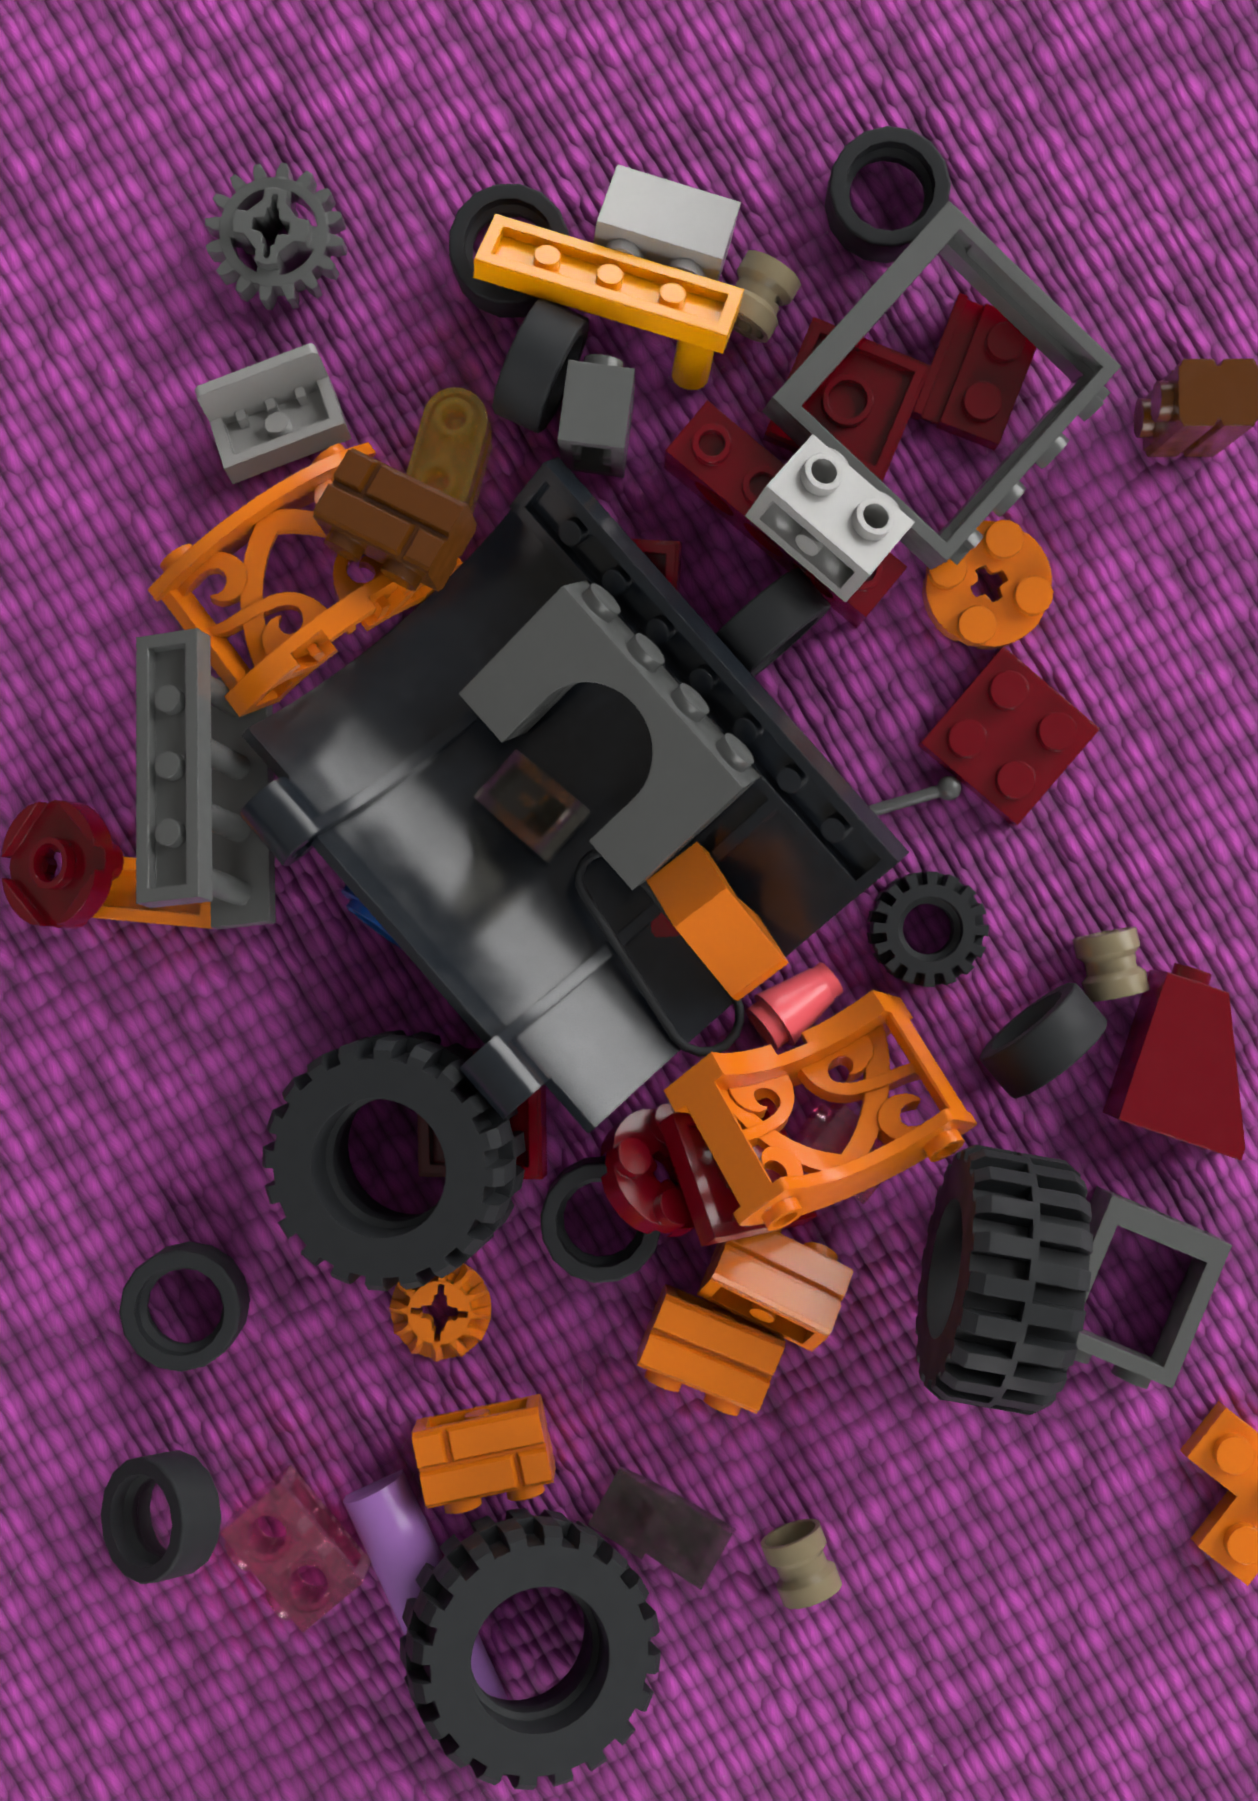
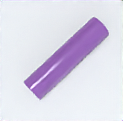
[343,1469,508,1700]

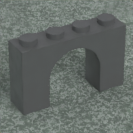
[459,580,761,890]

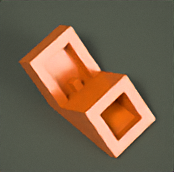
[646,842,789,1001]

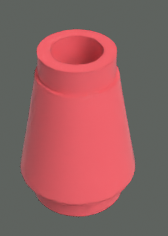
[746,962,843,1050]

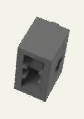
[557,354,635,478]

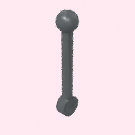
[868,775,962,816]

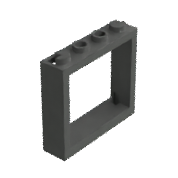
[762,201,1121,570]

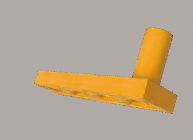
[473,214,744,390]

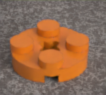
[922,520,1053,650]

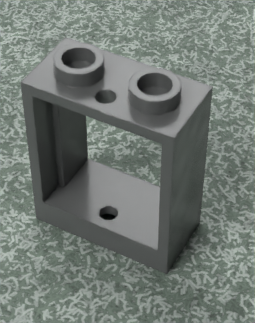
[1075,1186,1232,1389]

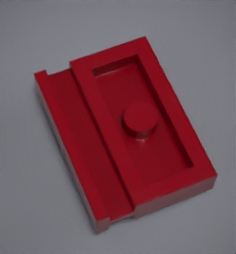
[910,293,1037,450]

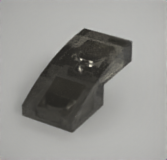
[588,1467,736,1590]

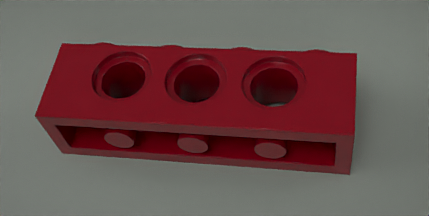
[664,400,907,628]

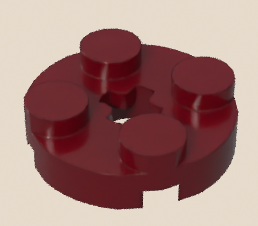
[1,800,124,929]
[600,1104,695,1237]

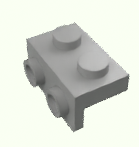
[195,343,352,484]

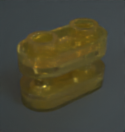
[406,387,493,514]

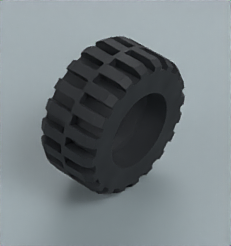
[262,1030,526,1291]
[915,1145,1093,1415]
[400,1508,661,1790]

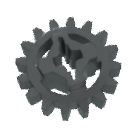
[205,163,347,310]

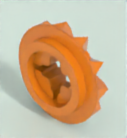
[389,1263,492,1362]

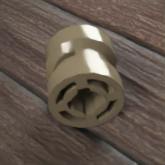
[733,250,801,343]
[1072,926,1150,1002]
[761,1519,842,1609]

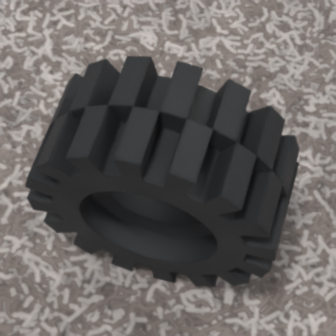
[867,871,989,987]

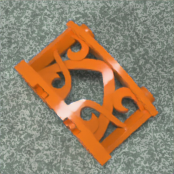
[148,442,463,717]
[663,990,977,1231]

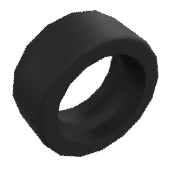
[824,126,951,263]
[449,184,569,318]
[492,299,589,433]
[716,568,831,677]
[979,983,1107,1098]
[540,1156,661,1283]
[119,1241,250,1372]
[101,1450,221,1584]

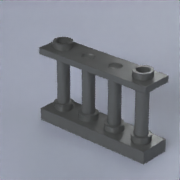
[136,628,276,929]

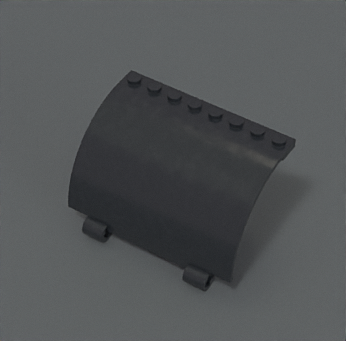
[240,457,909,1134]

